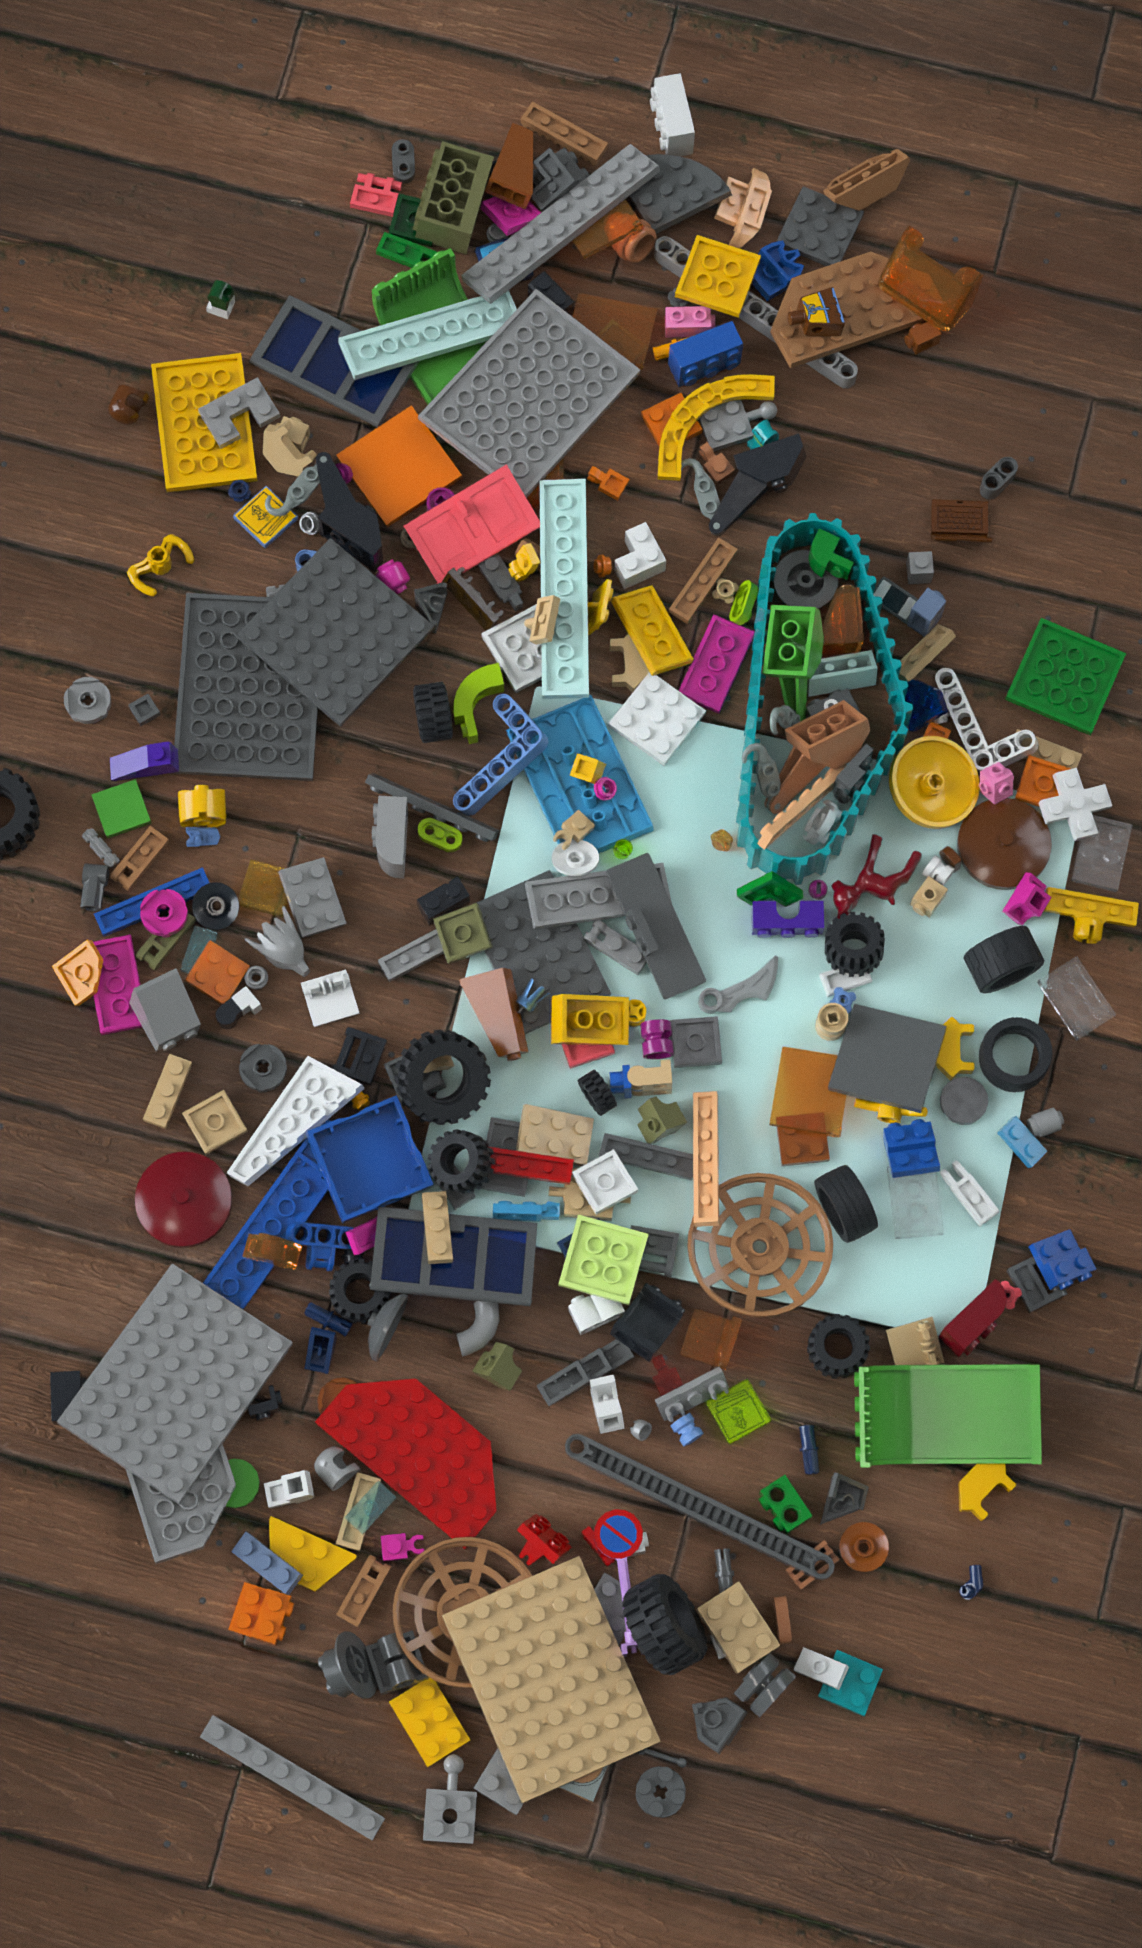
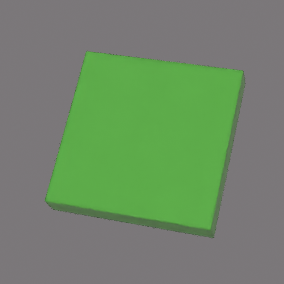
[91,779,151,839]

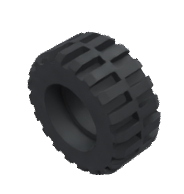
[0,768,40,860]
[395,1030,491,1125]
[622,1574,707,1675]

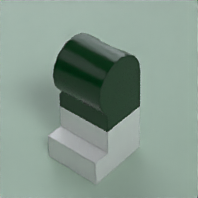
[206,280,235,319]

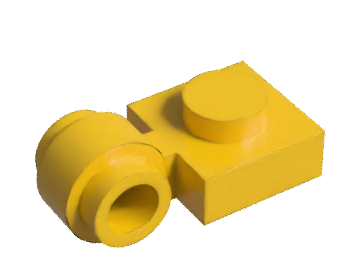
[508,543,541,582]

